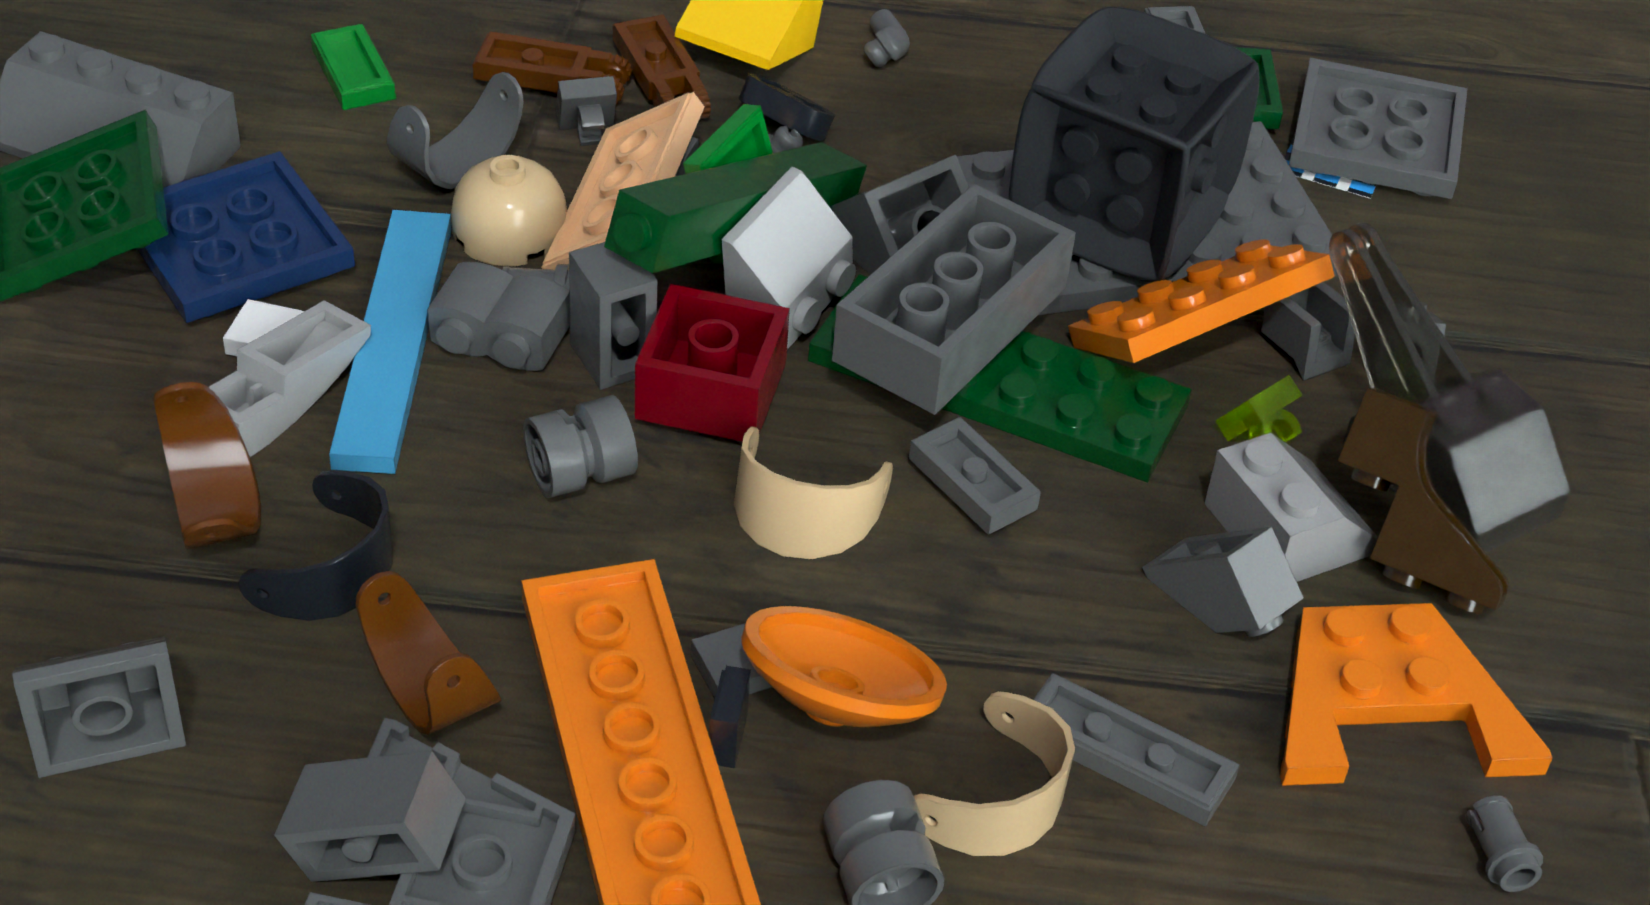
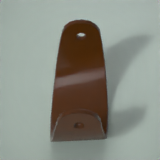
[153,382,261,550]
[356,571,502,735]

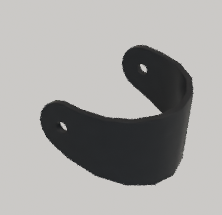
[238,471,393,621]

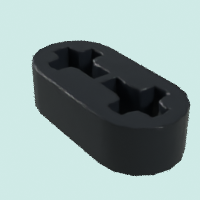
[738,73,835,141]

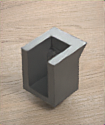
[1261,282,1359,381]

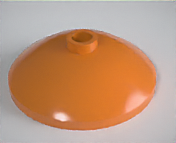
[741,606,947,727]

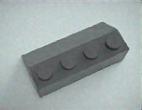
[0,31,241,187]

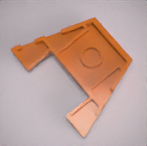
[1280,603,1553,786]

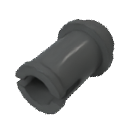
[1466,795,1543,892]

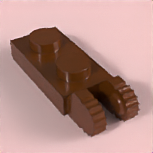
[613,14,711,120]
[473,31,633,104]

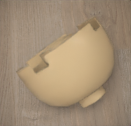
[451,155,567,266]

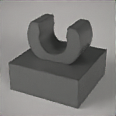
[556,76,617,146]

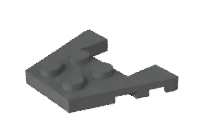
[305,718,576,905]

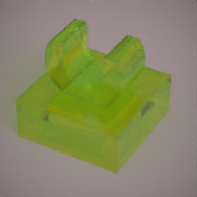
[1215,375,1303,442]

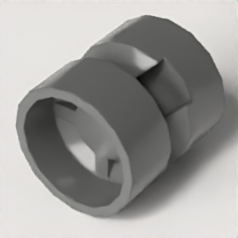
[523,395,638,498]
[823,780,945,905]

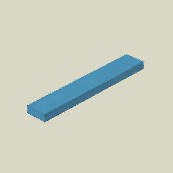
[329,210,452,474]

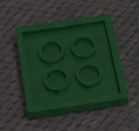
[0,109,168,302]

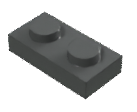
[909,417,1041,535]

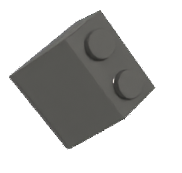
[831,154,969,275]
[12,636,186,778]

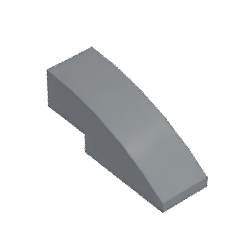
[209,301,371,457]

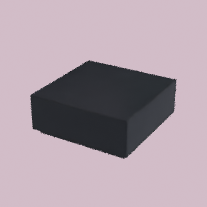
[709,665,751,768]

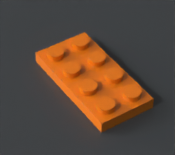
[1068,239,1335,363]

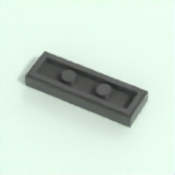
[1033,673,1240,827]

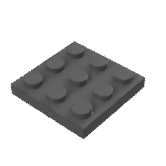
[1289,58,1468,199]

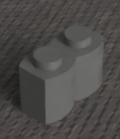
[427,262,570,371]

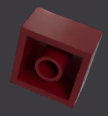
[635,284,790,442]

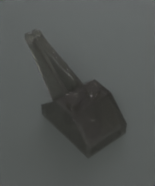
[1329,223,1570,552]

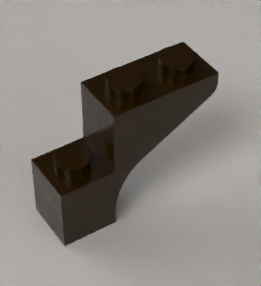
[1338,388,1509,615]

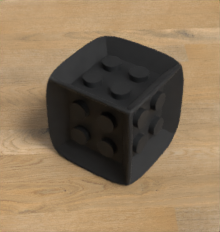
[1009,6,1260,281]

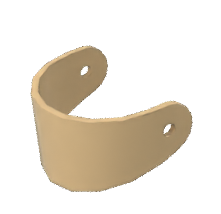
[734,427,893,559]
[914,691,1075,856]

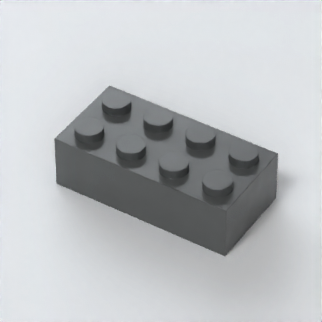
[832,184,1076,415]

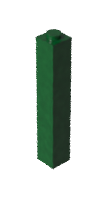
[604,142,867,273]

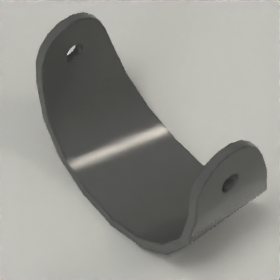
[386,72,524,189]

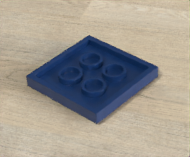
[137,151,355,323]

